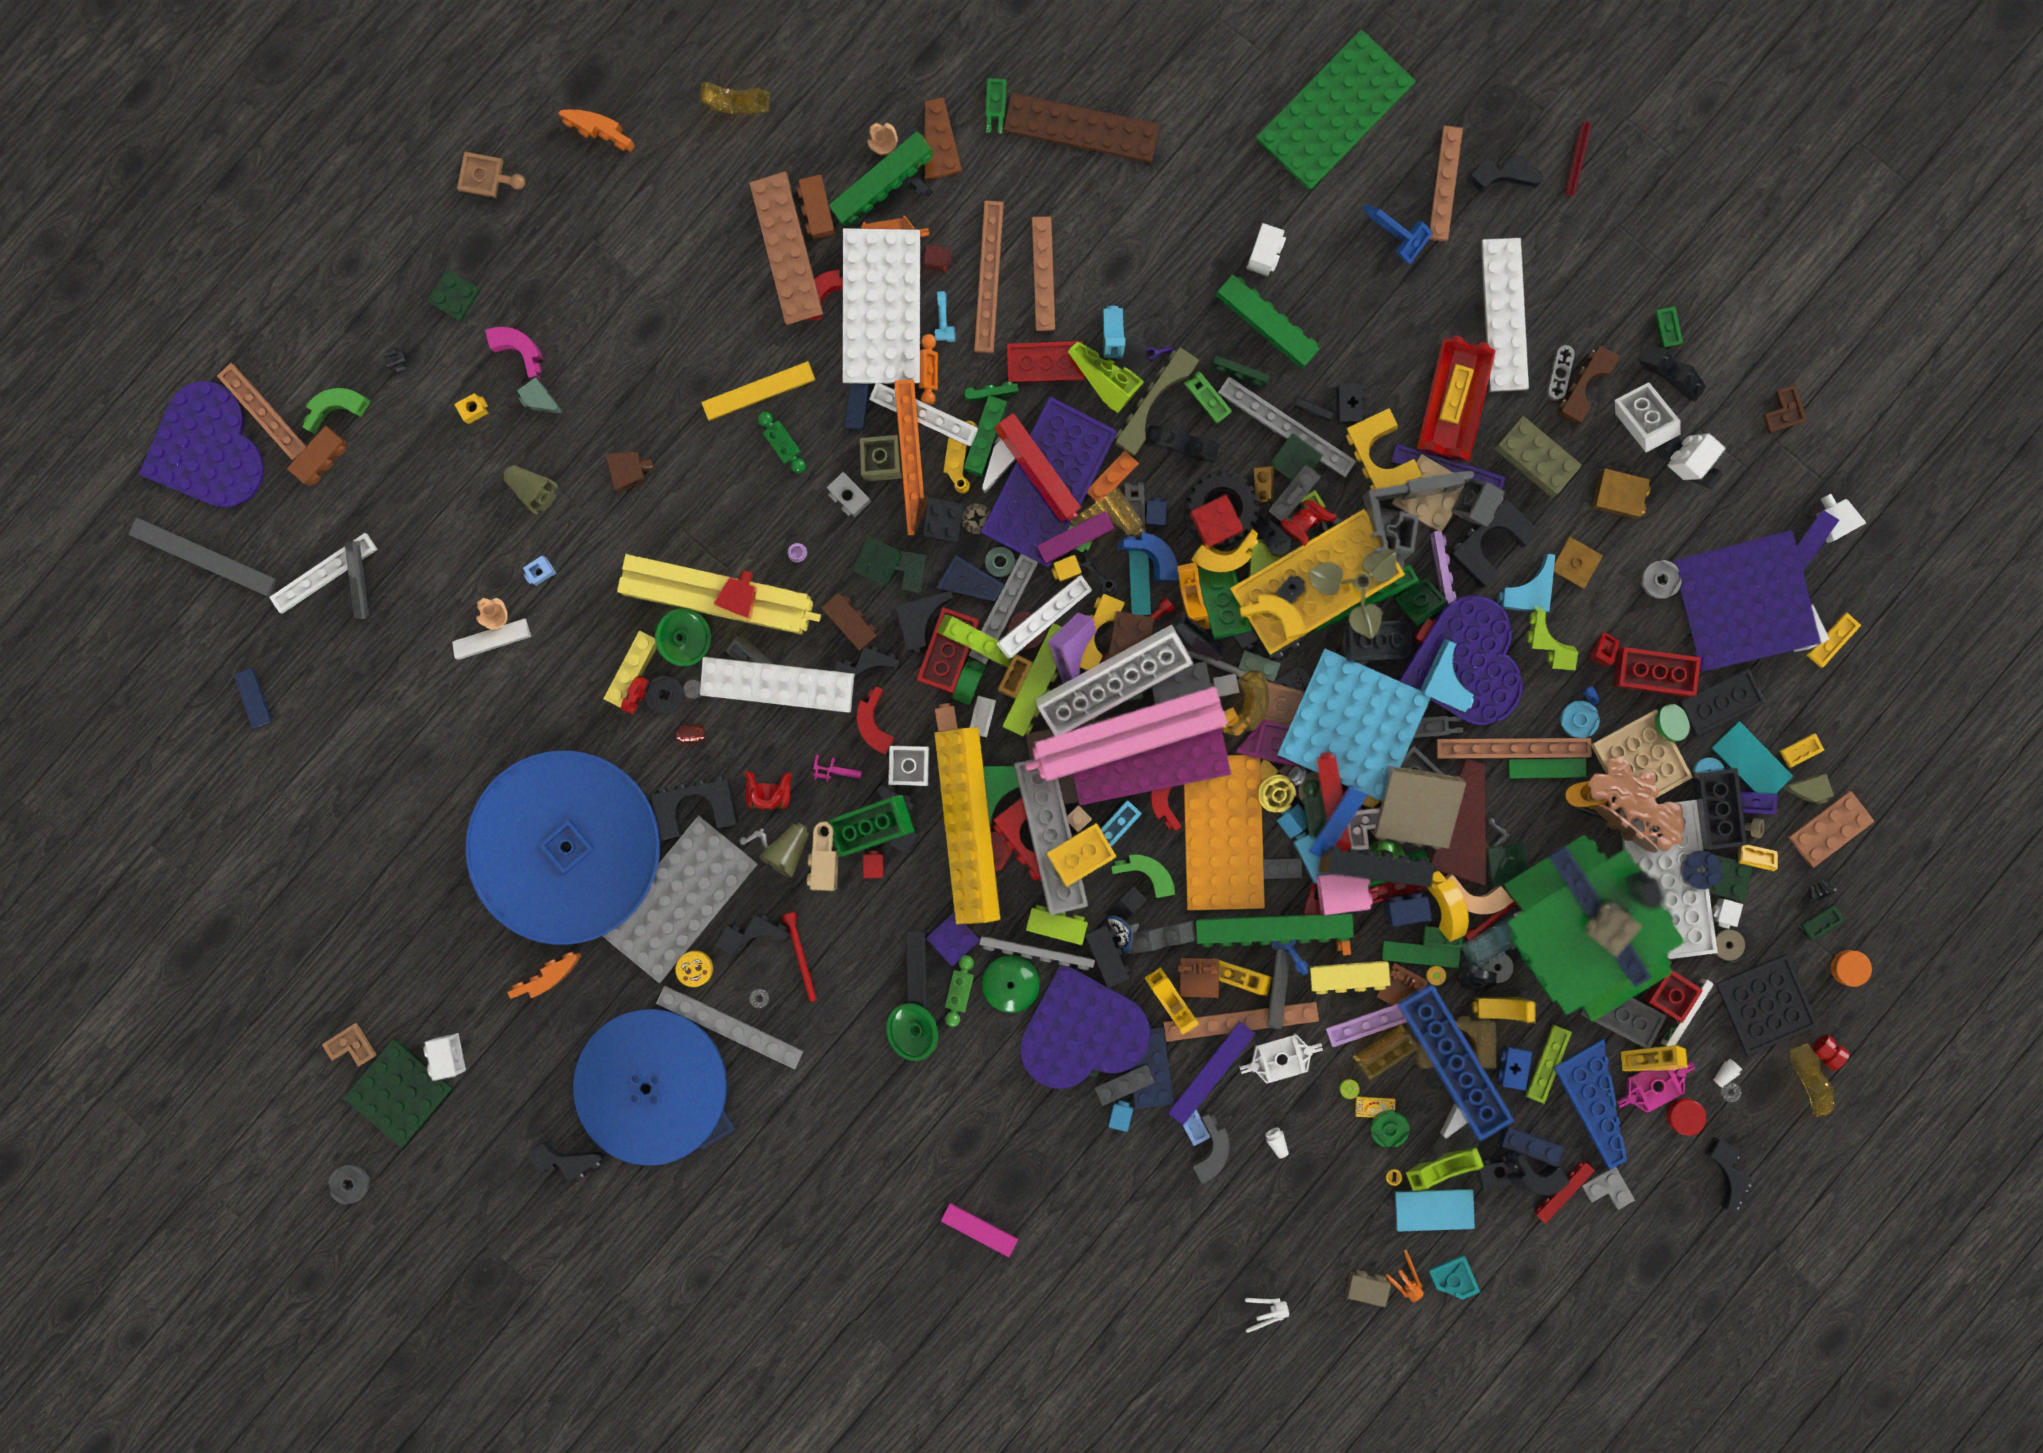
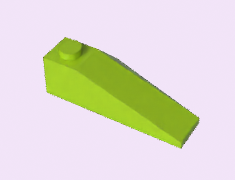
[1068,342,1144,413]

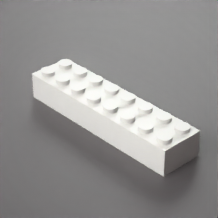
[1036,625,1193,736]

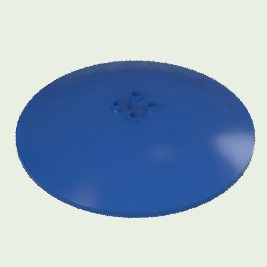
[466,751,660,944]

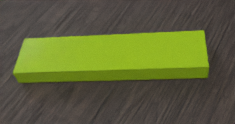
[1525,1024,1572,1104]

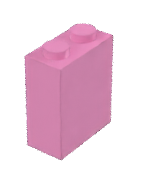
[1316,874,1373,915]

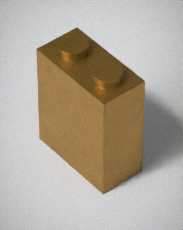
[1591,469,1651,519]
[998,654,1033,700]

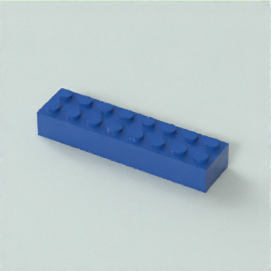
[1396,983,1514,1141]

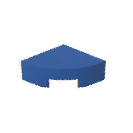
[1582,686,1599,706]

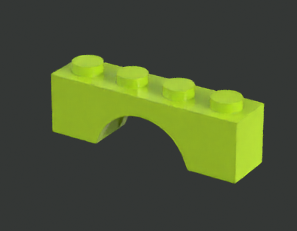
[937,615,1014,668]

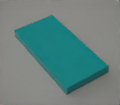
[1710,721,1793,794]

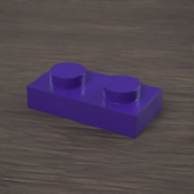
[1741,792,1778,814]

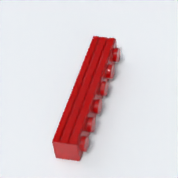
[1534,1161,1595,1224]

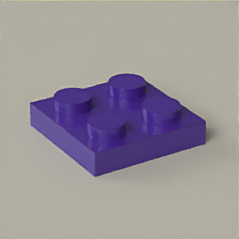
[926,912,980,966]

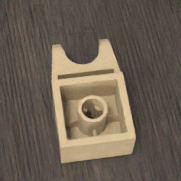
[807,822,839,891]

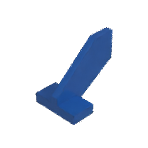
[1362,204,1433,264]

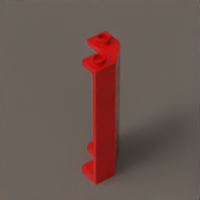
[1417,336,1496,461]

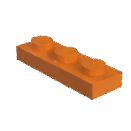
[1086,451,1139,505]

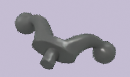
[1488,818,1510,853]

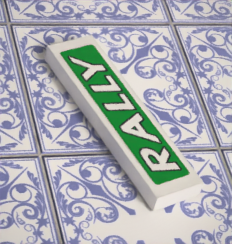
[1661,978,1713,1046]

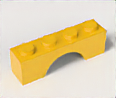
[1080,594,1125,671]

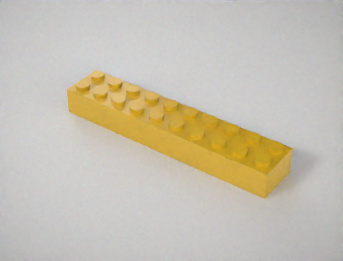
[935,727,1000,924]

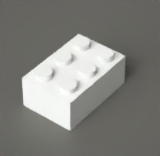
[1615,382,1680,452]

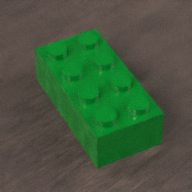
[827,795,915,857]

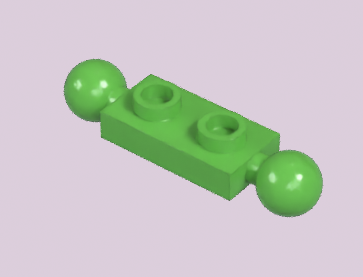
[945,955,974,1027]

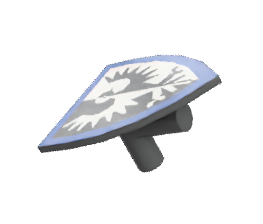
[1106,915,1139,952]

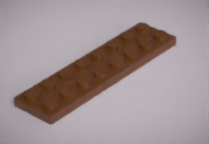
[1004,93,1160,163]

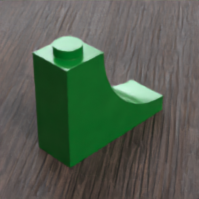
[983,766,1019,824]

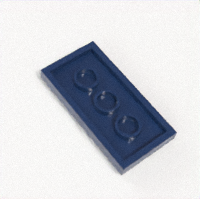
[1130,1026,1174,1109]

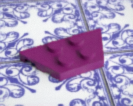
[1237,720,1309,770]

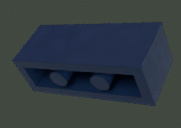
[1497,1125,1564,1166]

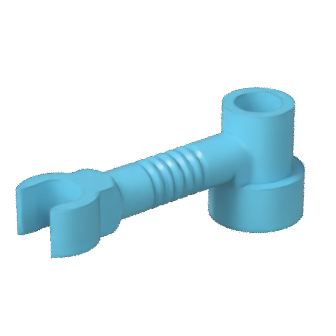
[935,291,956,342]

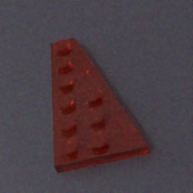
[1431,758,1486,886]

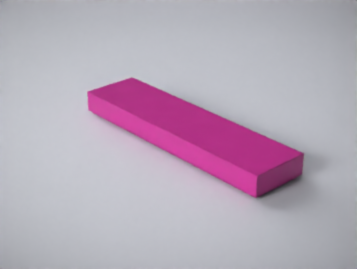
[941,1203,1018,1257]

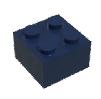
[1383,892,1431,926]

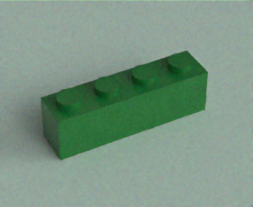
[964,396,1007,477]

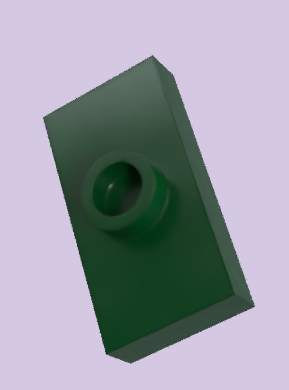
[1800,904,1845,941]

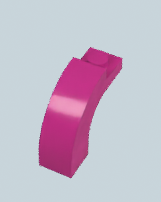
[485,327,543,380]

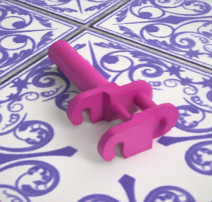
[813,755,862,782]

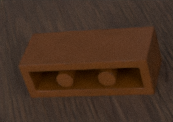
[822,593,878,652]

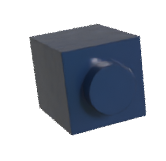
[1145,498,1167,527]

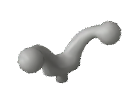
[740,828,769,849]

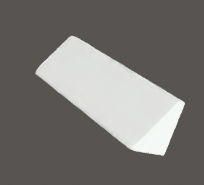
[452,619,531,660]

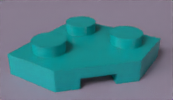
[1428,1255,1480,1300]

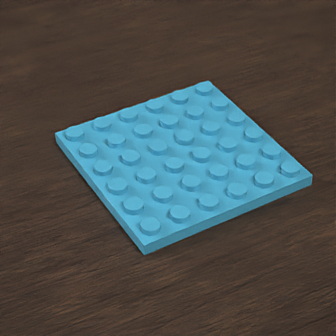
[1277,649,1431,801]

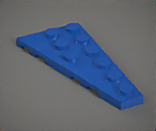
[1553,1039,1627,1170]

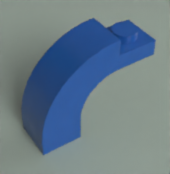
[1118,533,1178,582]

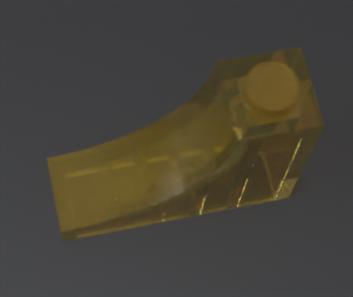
[1071,487,1146,537]

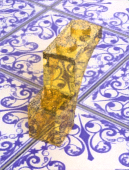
[1790,1043,1834,1118]

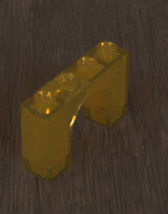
[1415,1016,1496,1068]

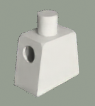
[1817,494,1866,543]

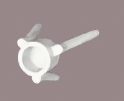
[1245,1298,1289,1333]

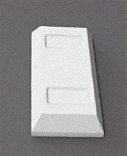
[969,696,996,737]

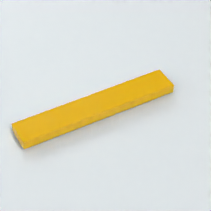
[702,362,815,421]

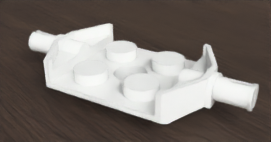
[1239,1034,1323,1083]

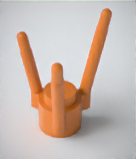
[1385,1250,1424,1302]

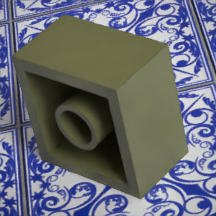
[860,435,902,481]

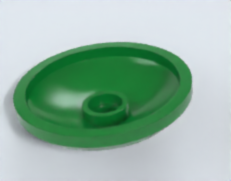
[655,608,711,666]
[982,955,1040,1013]
[886,1003,938,1061]

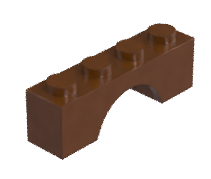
[1557,345,1620,426]

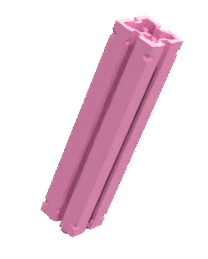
[1025,687,1227,782]

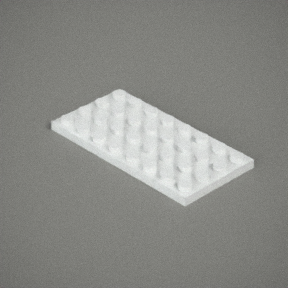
[843,229,920,384]
[1618,800,1718,959]

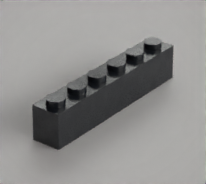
[1319,846,1435,887]

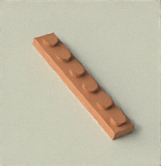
[1429,125,1463,242]
[1032,217,1055,332]
[217,363,307,461]

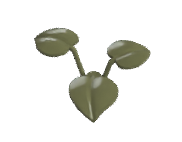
[1308,549,1397,639]

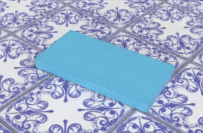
[1395,1189,1475,1231]

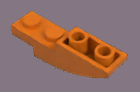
[558,110,635,152]
[508,951,581,999]

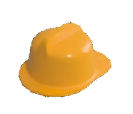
[1566,781,1608,810]

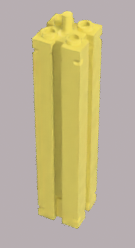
[617,554,821,635]

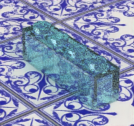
[1460,911,1520,968]

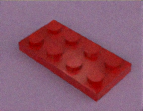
[1007,341,1085,383]

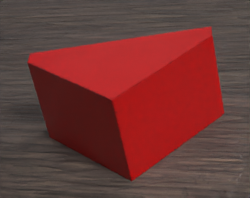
[1588,631,1620,667]

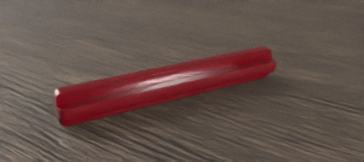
[1565,121,1592,196]

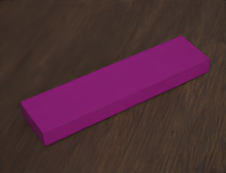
[1037,511,1115,564]

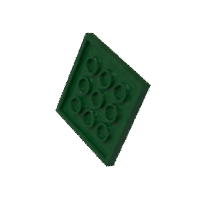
[343,1039,453,1148]

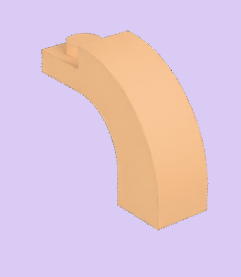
[1445,874,1513,914]

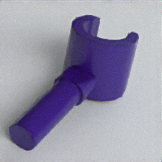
[1146,347,1173,360]

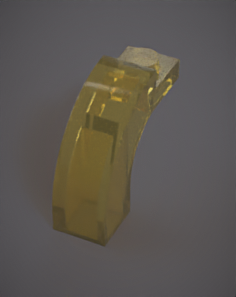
[700,82,770,115]
[1222,670,1269,736]

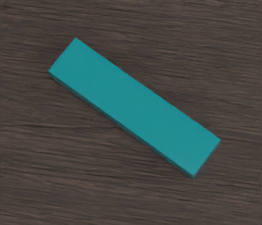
[1129,550,1151,616]

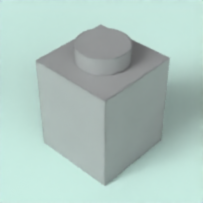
[1211,674,1239,697]

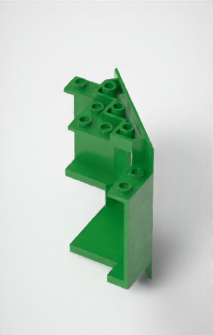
[1504,835,1685,1022]

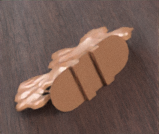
[1588,756,1685,853]

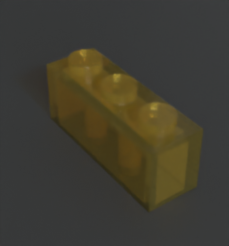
[1353,1025,1418,1080]

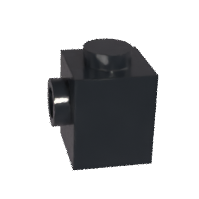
[1276,575,1306,605]

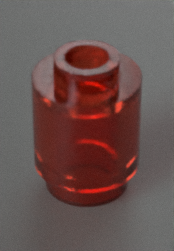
[676,724,705,744]

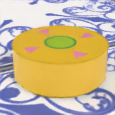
[1426,966,1446,985]

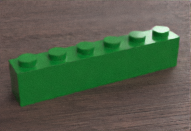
[829,131,935,226]
[1216,274,1320,370]

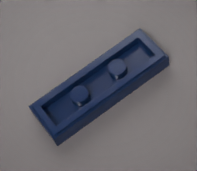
[234,668,272,729]

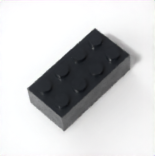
[1692,767,1747,850]

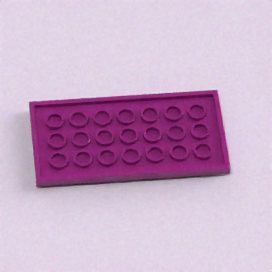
[1067,723,1231,806]

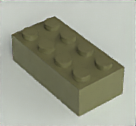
[1494,416,1582,498]

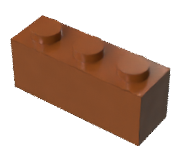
[797,175,836,240]
[287,426,348,487]

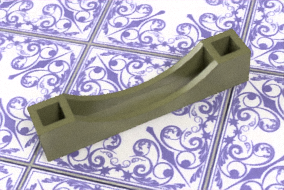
[1115,347,1199,457]

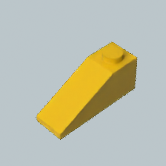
[1213,958,1273,996]
[1621,1045,1687,1071]

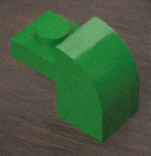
[952,658,986,705]

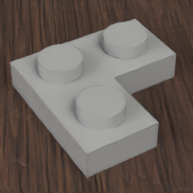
[1581,1167,1635,1210]

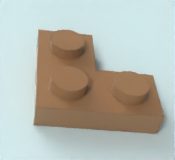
[322,1023,377,1067]

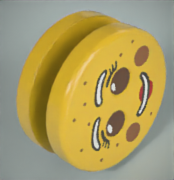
[676,950,713,987]

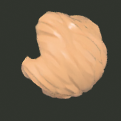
[867,123,898,155]
[476,598,508,630]

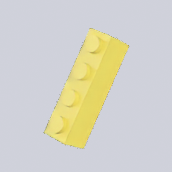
[604,631,657,708]
[1309,961,1390,994]

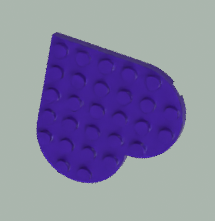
[138,381,264,507]
[1399,595,1523,725]
[1021,965,1150,1089]

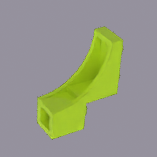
[1526,606,1578,670]
[1406,1148,1484,1191]

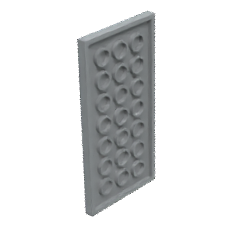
[603,815,758,983]

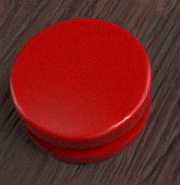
[1666,1098,1706,1136]

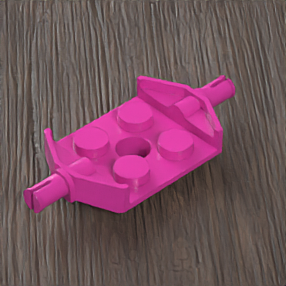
[1616,1062,1695,1113]

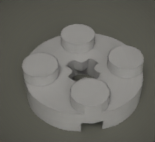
[1641,560,1682,599]

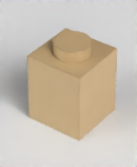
[1067,805,1092,832]

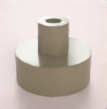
[1745,818,1764,838]

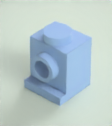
[523,556,557,586]

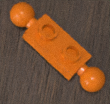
[919,334,938,406]

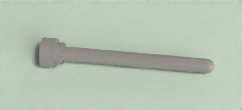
[1187,651,1269,687]

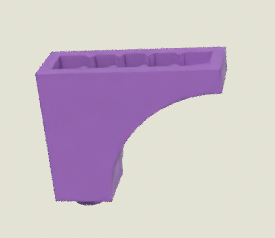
[1048,613,1096,683]

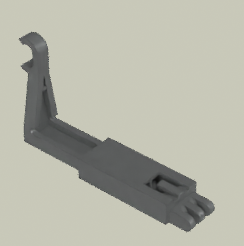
[1362,471,1474,553]

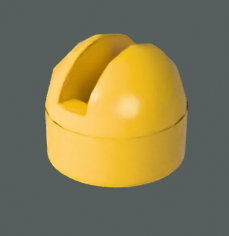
[1386,1169,1402,1186]

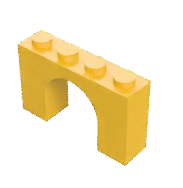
[1345,408,1422,490]

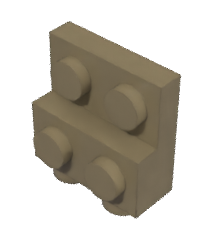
[1584,901,1642,957]

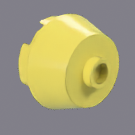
[1258,775,1296,812]

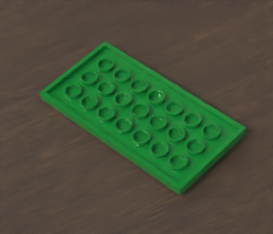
[1256,29,1416,191]

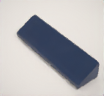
[845,383,870,431]

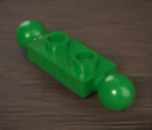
[758,412,806,473]

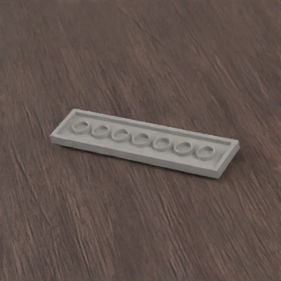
[1014,759,1088,915]

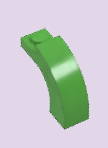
[302,388,371,434]
[1111,854,1175,898]

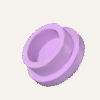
[788,543,807,562]

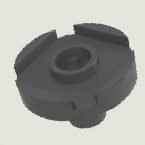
[329,1164,370,1204]

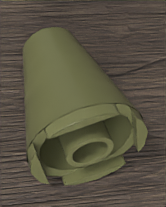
[504,465,558,514]
[759,823,809,878]

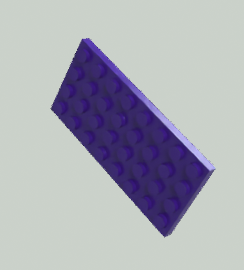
[981,396,1118,568]

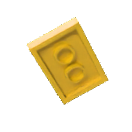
[1046,823,1117,887]

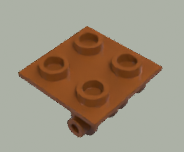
[1178,958,1219,998]
[1376,963,1429,1005]

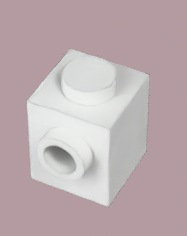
[1712,898,1743,929]

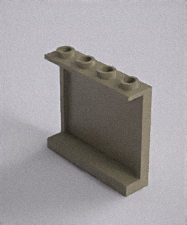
[1370,765,1466,850]

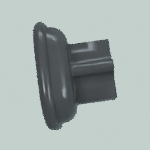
[1367,508,1419,569]

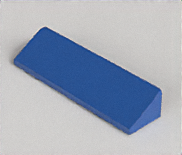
[1309,784,1367,858]

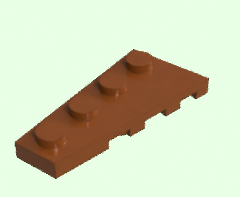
[925,97,962,181]

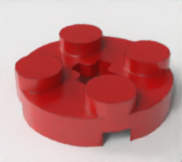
[621,676,649,715]

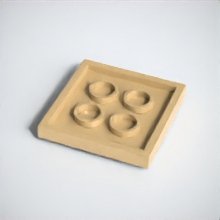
[1391,454,1465,531]

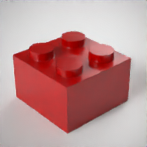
[1190,495,1244,549]
[1643,970,1703,1023]

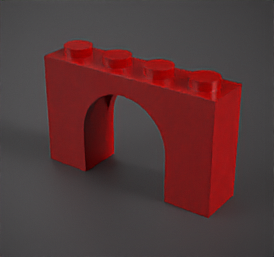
[992,798,1041,882]

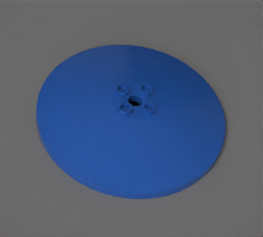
[573,1009,727,1165]

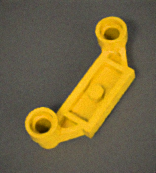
[944,421,978,494]

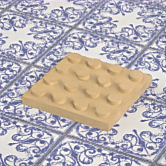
[1591,709,1693,798]

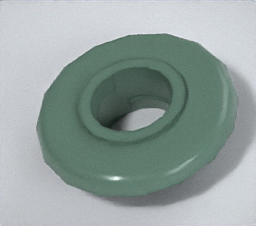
[985,547,1016,577]

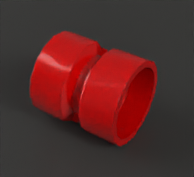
[1810,1034,1850,1071]

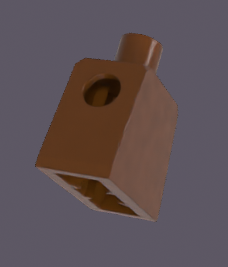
[606,452,654,492]

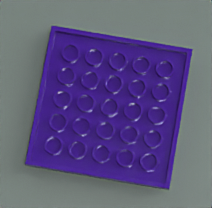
[1673,530,1821,672]

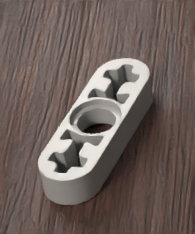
[1547,345,1575,401]

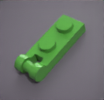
[1183,371,1232,425]

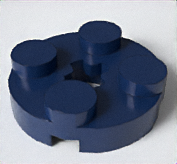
[1681,851,1722,889]

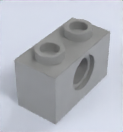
[827,472,871,517]

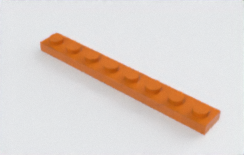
[894,379,924,535]

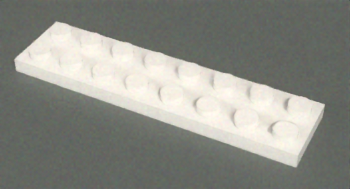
[1481,238,1529,392]
[700,657,854,712]

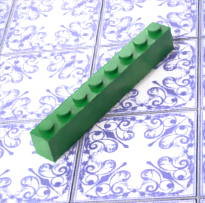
[1196,913,1354,947]

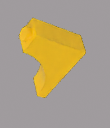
[1472,997,1535,1022]

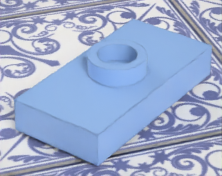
[1183,1110,1211,1146]

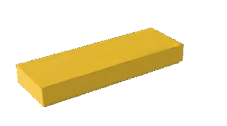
[1438,364,1474,425]
[1807,612,1861,668]

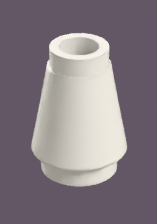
[1713,1059,1742,1087]
[1265,1128,1289,1158]

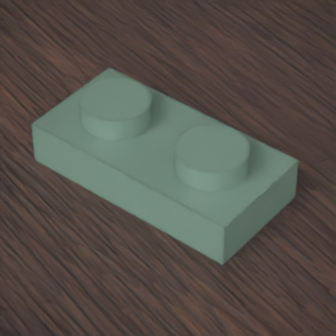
[1238,651,1281,682]

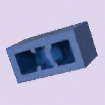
[1497,1046,1532,1090]

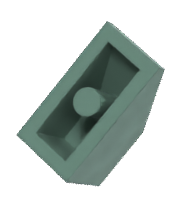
[517,377,562,413]

